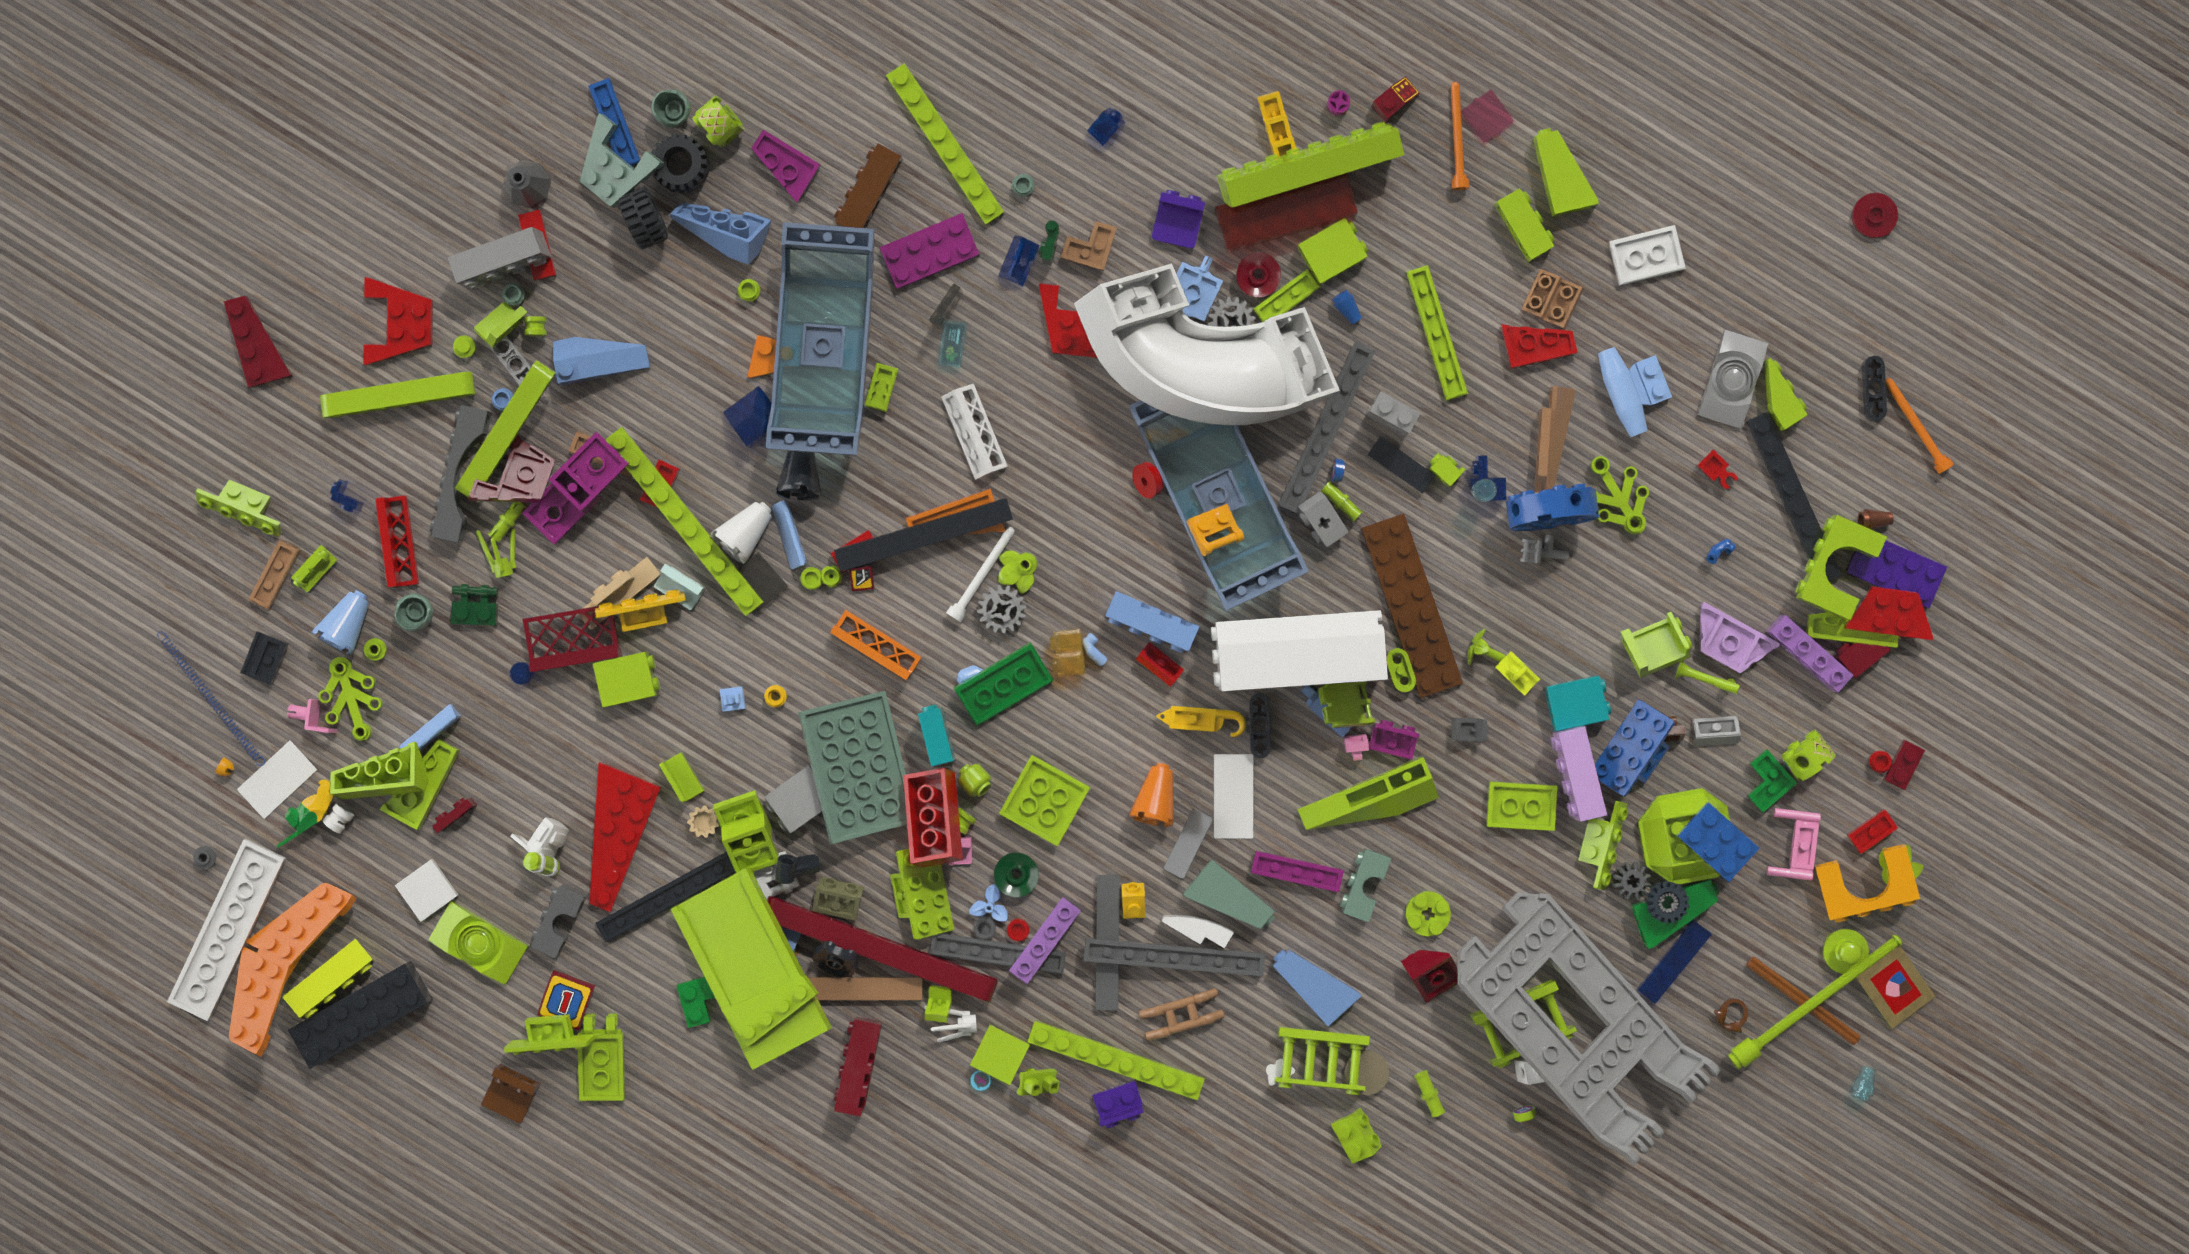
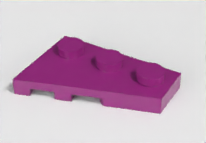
[751,129,821,204]

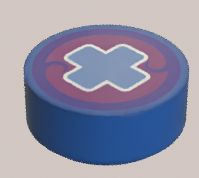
[1332,459,1345,482]

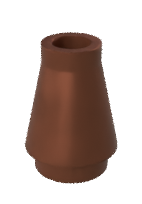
[1857,509,1894,530]

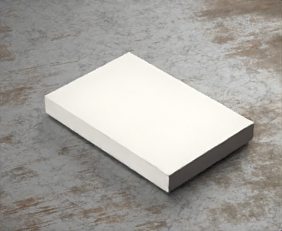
[1608,225,1686,286]

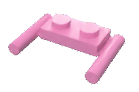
[1766,808,1820,881]

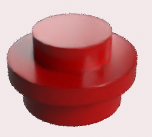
[1869,750,1892,773]

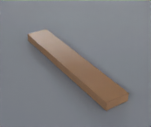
[808,977,923,1000]

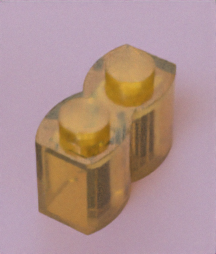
[1050,628,1086,677]

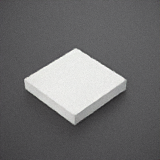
[395,859,458,922]

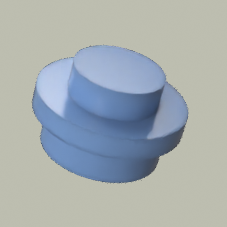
[492,388,513,411]

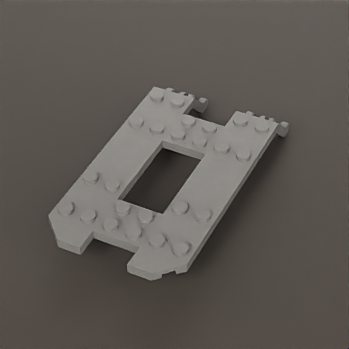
[1457,892,1721,1165]

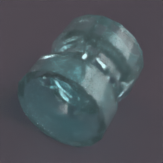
[1472,479,1497,502]

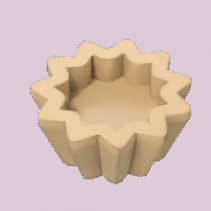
[687,805,719,838]

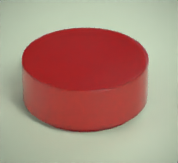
[1007,918,1030,941]

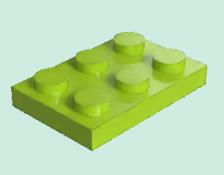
[1486,781,1558,831]

